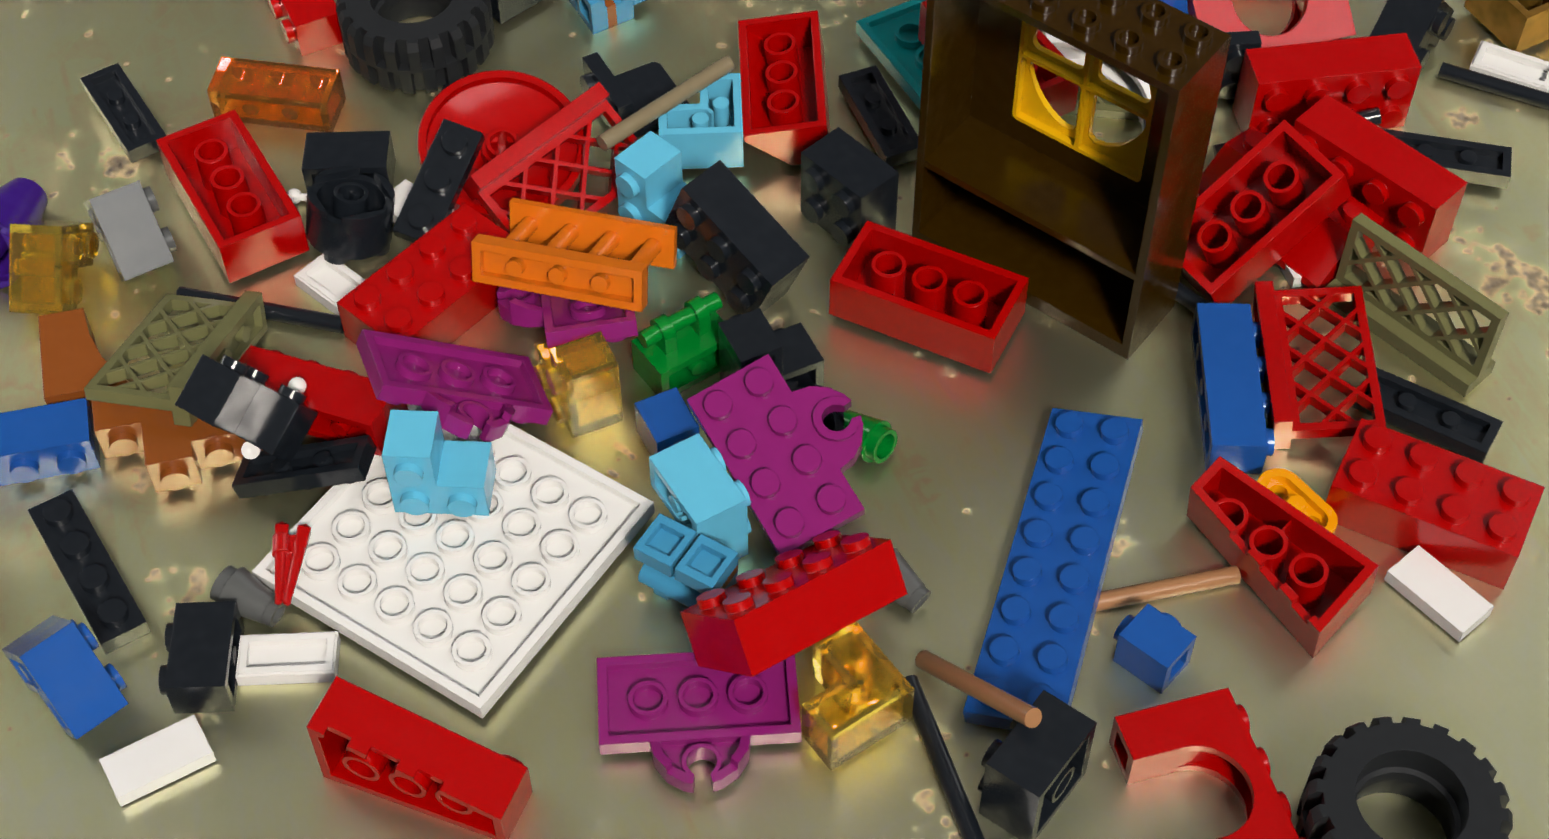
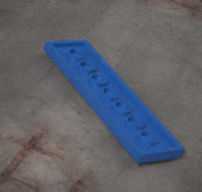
[963,408,1143,730]

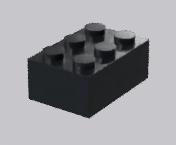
[665,160,810,314]

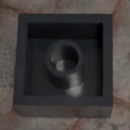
[800,127,899,248]
[978,690,1097,839]

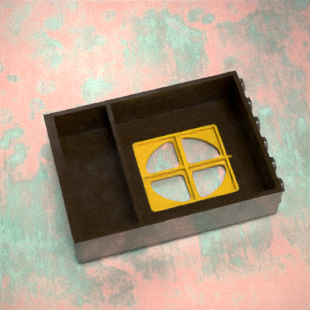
[912,0,1232,360]

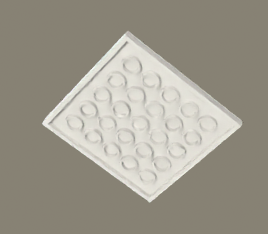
[252,405,655,719]

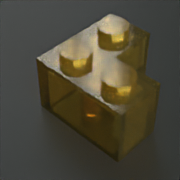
[9,220,99,314]
[533,331,623,438]
[801,622,915,771]

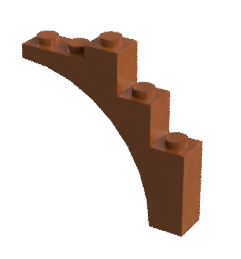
[38,308,263,493]

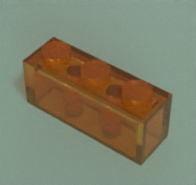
[207,57,346,132]

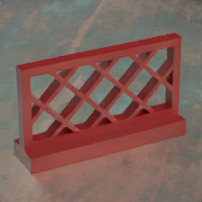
[463,82,638,234]
[1253,281,1386,450]

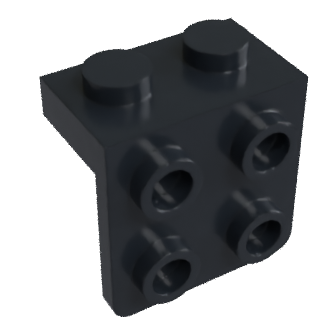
[580,52,689,143]

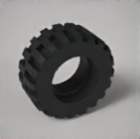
[336,0,495,94]
[1296,717,1513,839]

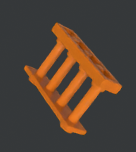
[471,198,678,312]

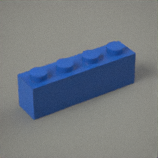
[1191,303,1275,474]
[0,398,101,486]

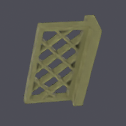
[1325,213,1509,397]
[84,290,268,427]

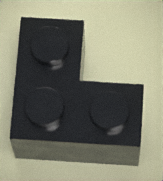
[1370,0,1455,72]
[718,308,824,387]
[175,354,318,462]

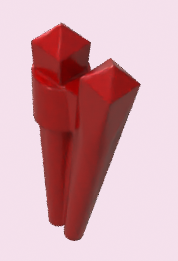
[272,521,311,606]

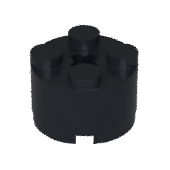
[305,166,395,265]

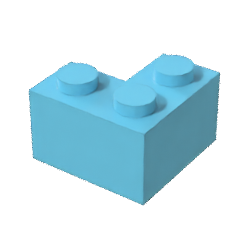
[658,73,744,169]
[614,131,687,259]
[382,410,496,517]
[649,433,752,559]

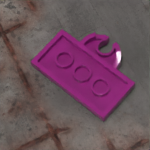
[496,286,638,349]
[356,329,553,442]
[687,354,865,555]
[597,652,802,793]

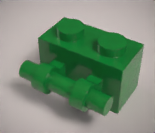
[631,292,724,394]

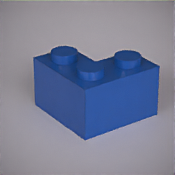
[2,615,129,740]

